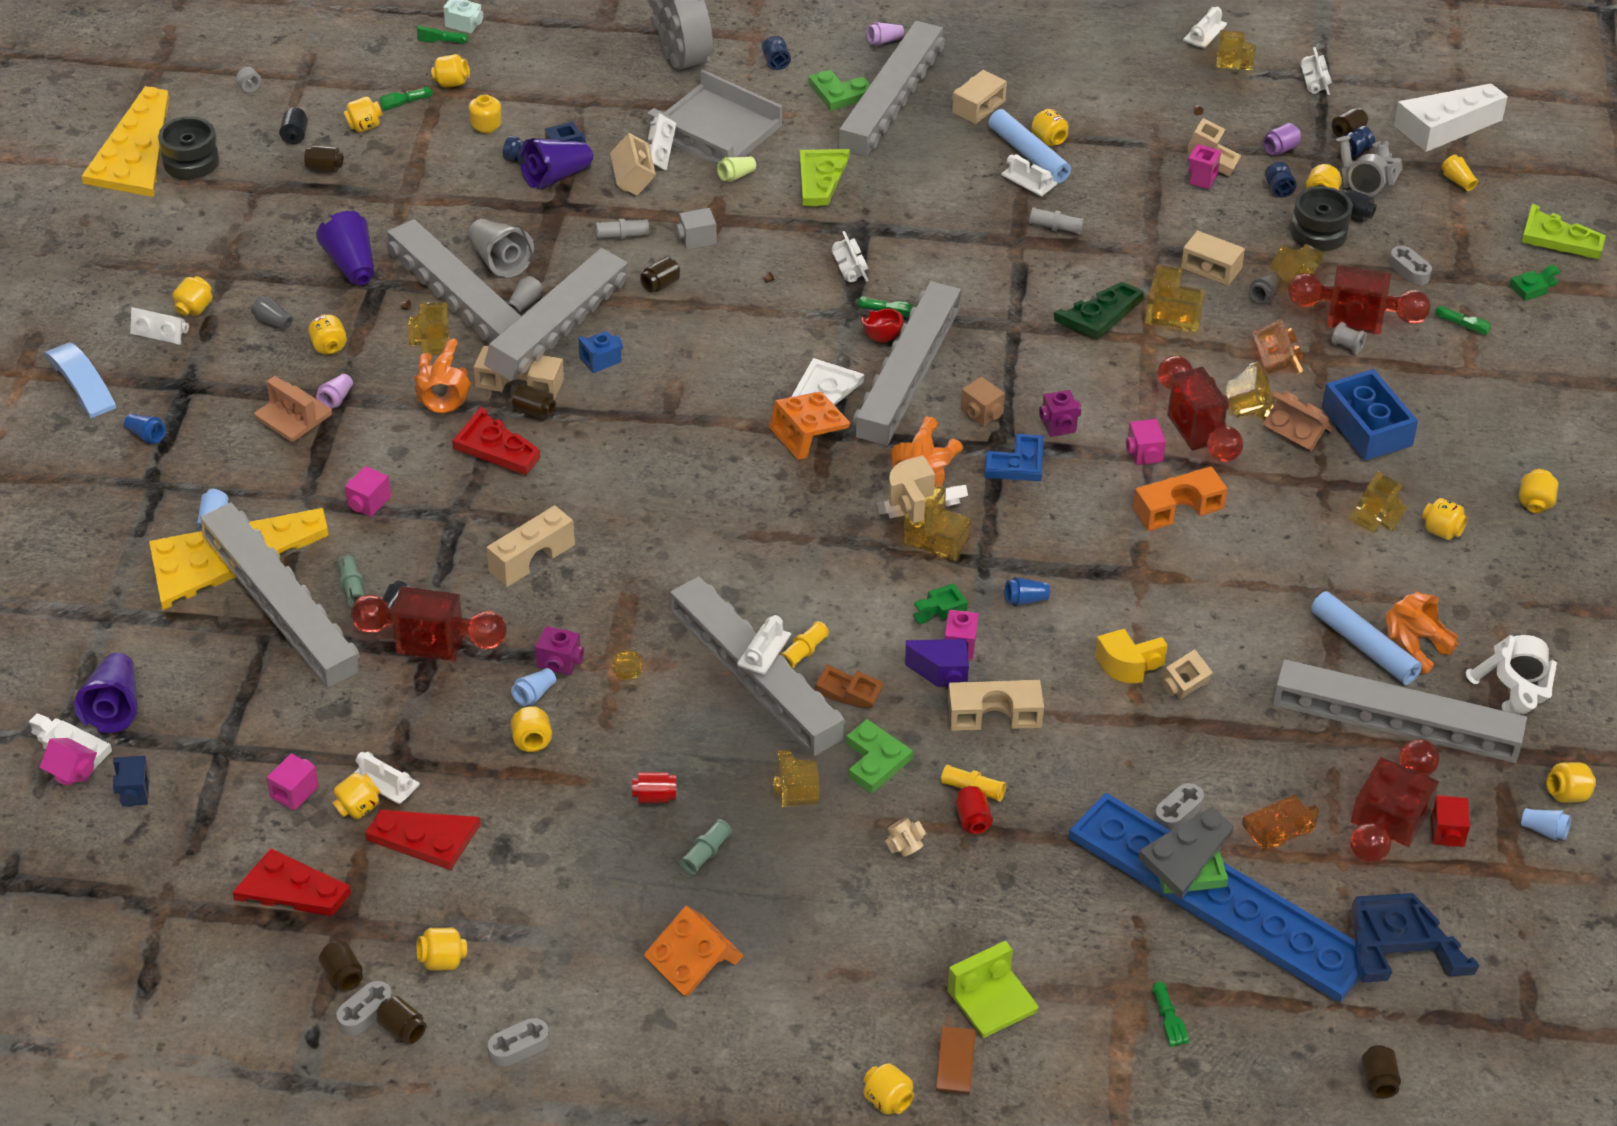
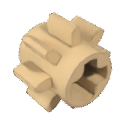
[885,817,926,857]

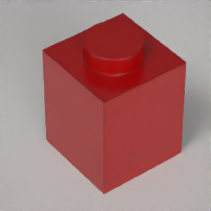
[1431,795,1470,847]

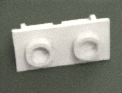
[1183,7,1227,49]
[1300,47,1332,95]
[648,113,676,170]
[1001,154,1057,197]
[832,231,869,282]
[130,307,189,345]
[737,615,791,676]
[354,752,420,805]

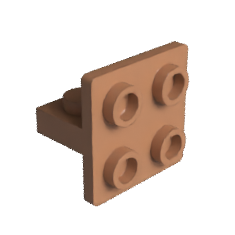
[254,376,332,442]
[1262,390,1333,452]

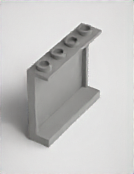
[647,70,782,165]

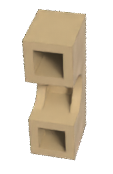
[474,346,564,400]
[486,505,575,587]
[947,680,1044,731]

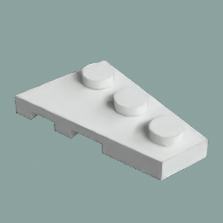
[792,358,864,405]

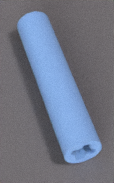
[988,109,1071,183]
[1311,591,1422,685]

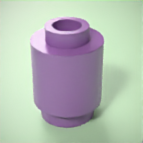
[1263,123,1301,155]

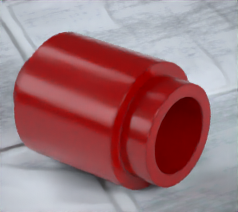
[632,772,676,804]
[955,786,993,834]

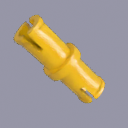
[780,621,829,669]
[941,764,1006,802]

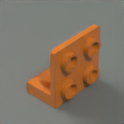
[769,391,850,460]
[644,905,744,997]

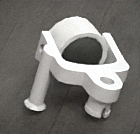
[1466,635,1557,715]

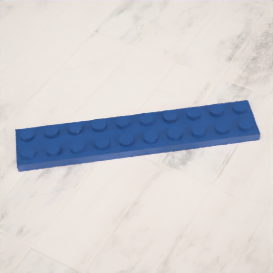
[1069,793,1360,1003]

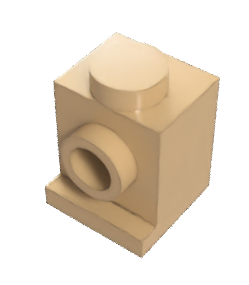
[1162,649,1213,700]

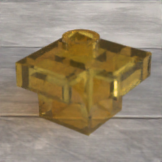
[1216,30,1256,70]
[1269,244,1325,288]
[408,302,450,355]
[1225,362,1275,421]
[1349,471,1408,532]
[773,750,820,807]

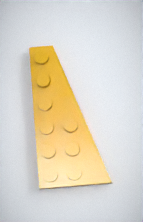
[82,86,169,197]
[149,508,329,610]

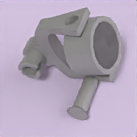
[1336,136,1403,196]

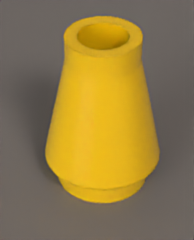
[1441,155,1478,191]

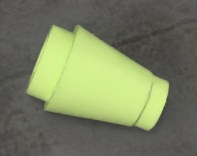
[717,156,756,183]

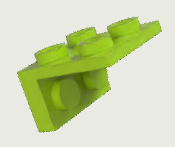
[947,940,1039,1038]

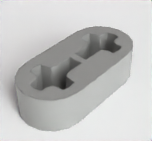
[1389,246,1432,285]
[1155,783,1204,831]
[336,981,392,1036]
[487,1018,549,1067]

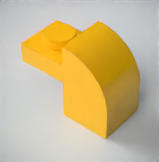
[1095,629,1168,683]

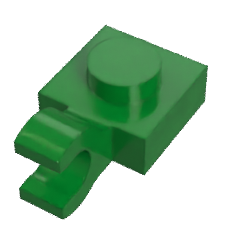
[1510,265,1560,301]
[913,583,968,624]

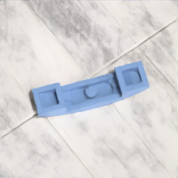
[44,342,116,418]

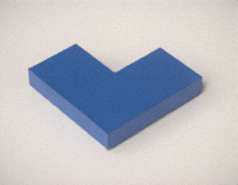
[985,434,1044,481]

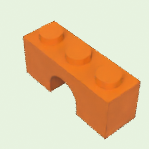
[1133,466,1228,531]

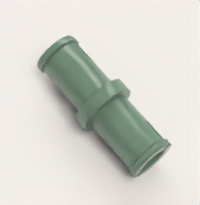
[337,556,366,608]
[680,819,732,875]

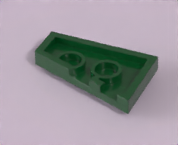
[1054,282,1144,340]

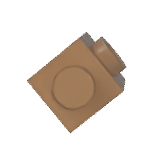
[961,377,1005,426]

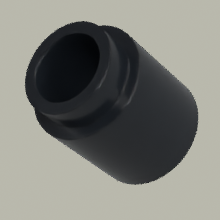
[279,107,308,144]
[1342,189,1377,222]

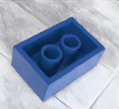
[1322,369,1418,461]

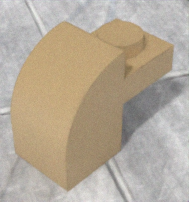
[1188,118,1241,177]
[889,455,935,523]

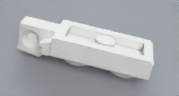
[29,714,112,770]

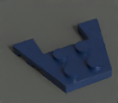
[1352,893,1479,983]

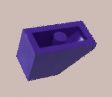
[905,639,969,687]

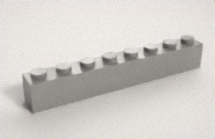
[839,21,945,157]
[387,219,521,344]
[484,248,628,381]
[853,281,961,446]
[200,502,360,689]
[670,576,845,756]
[1273,659,1527,763]

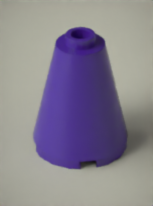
[520,138,594,189]
[316,211,374,285]
[74,653,138,733]

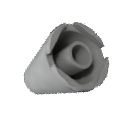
[468,219,534,278]

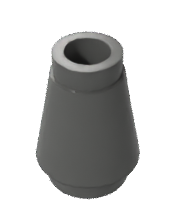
[1249,272,1282,304]
[251,295,293,330]

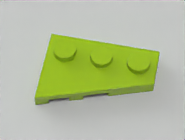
[800,149,850,207]
[1522,203,1606,259]

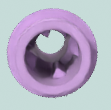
[867,22,904,46]
[316,374,353,409]

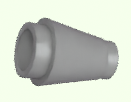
[507,276,543,314]

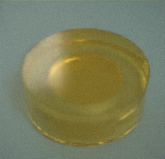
[612,650,642,680]

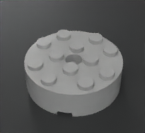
[648,0,713,70]

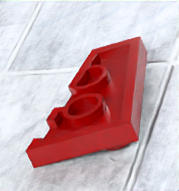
[452,407,540,475]
[365,810,481,870]
[232,848,351,916]

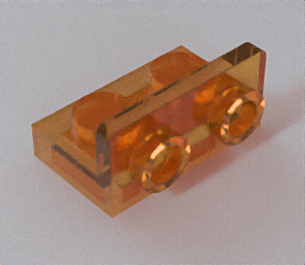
[1252,319,1304,375]
[1242,794,1319,851]

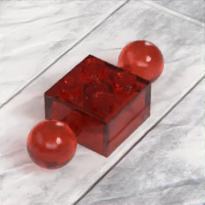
[1288,265,1431,335]
[1157,355,1244,462]
[351,586,507,661]
[1350,739,1440,863]

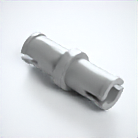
[1029,207,1084,235]
[595,219,649,239]

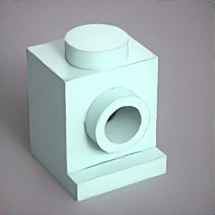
[444,0,483,33]

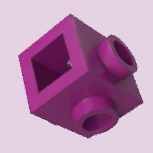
[1039,390,1081,437]
[535,626,584,675]

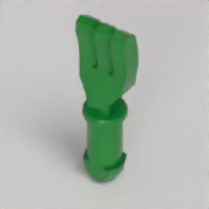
[417,26,468,44]
[379,86,433,111]
[857,297,914,317]
[1435,306,1491,335]
[1152,981,1189,1047]

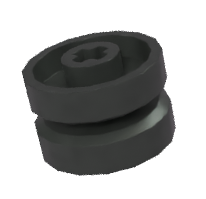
[158,116,220,179]
[1291,186,1353,251]

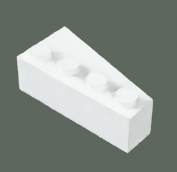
[1394,84,1508,152]

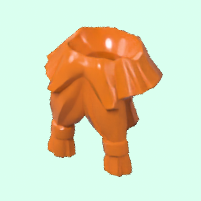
[413,338,472,414]
[890,416,963,490]
[1384,591,1459,675]

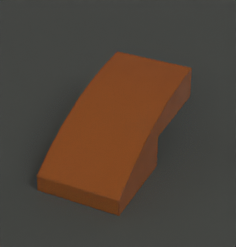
[814,664,884,708]
[936,1026,976,1095]

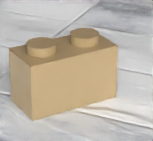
[952,70,1007,124]
[610,132,656,196]
[1181,230,1245,286]

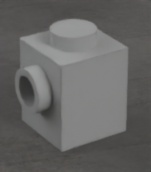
[676,208,717,250]

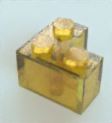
[1145,264,1206,332]
[903,485,971,561]

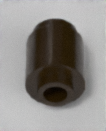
[1332,108,1368,138]
[304,145,344,173]
[640,257,680,292]
[512,385,556,420]
[319,941,363,991]
[376,996,427,1044]
[1361,1045,1401,1099]

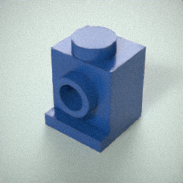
[578,331,623,373]

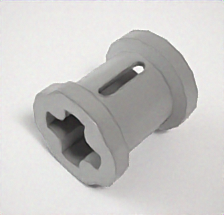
[1331,322,1367,355]

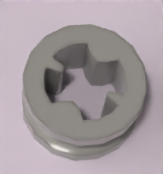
[236,67,262,92]

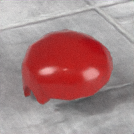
[861,309,904,343]

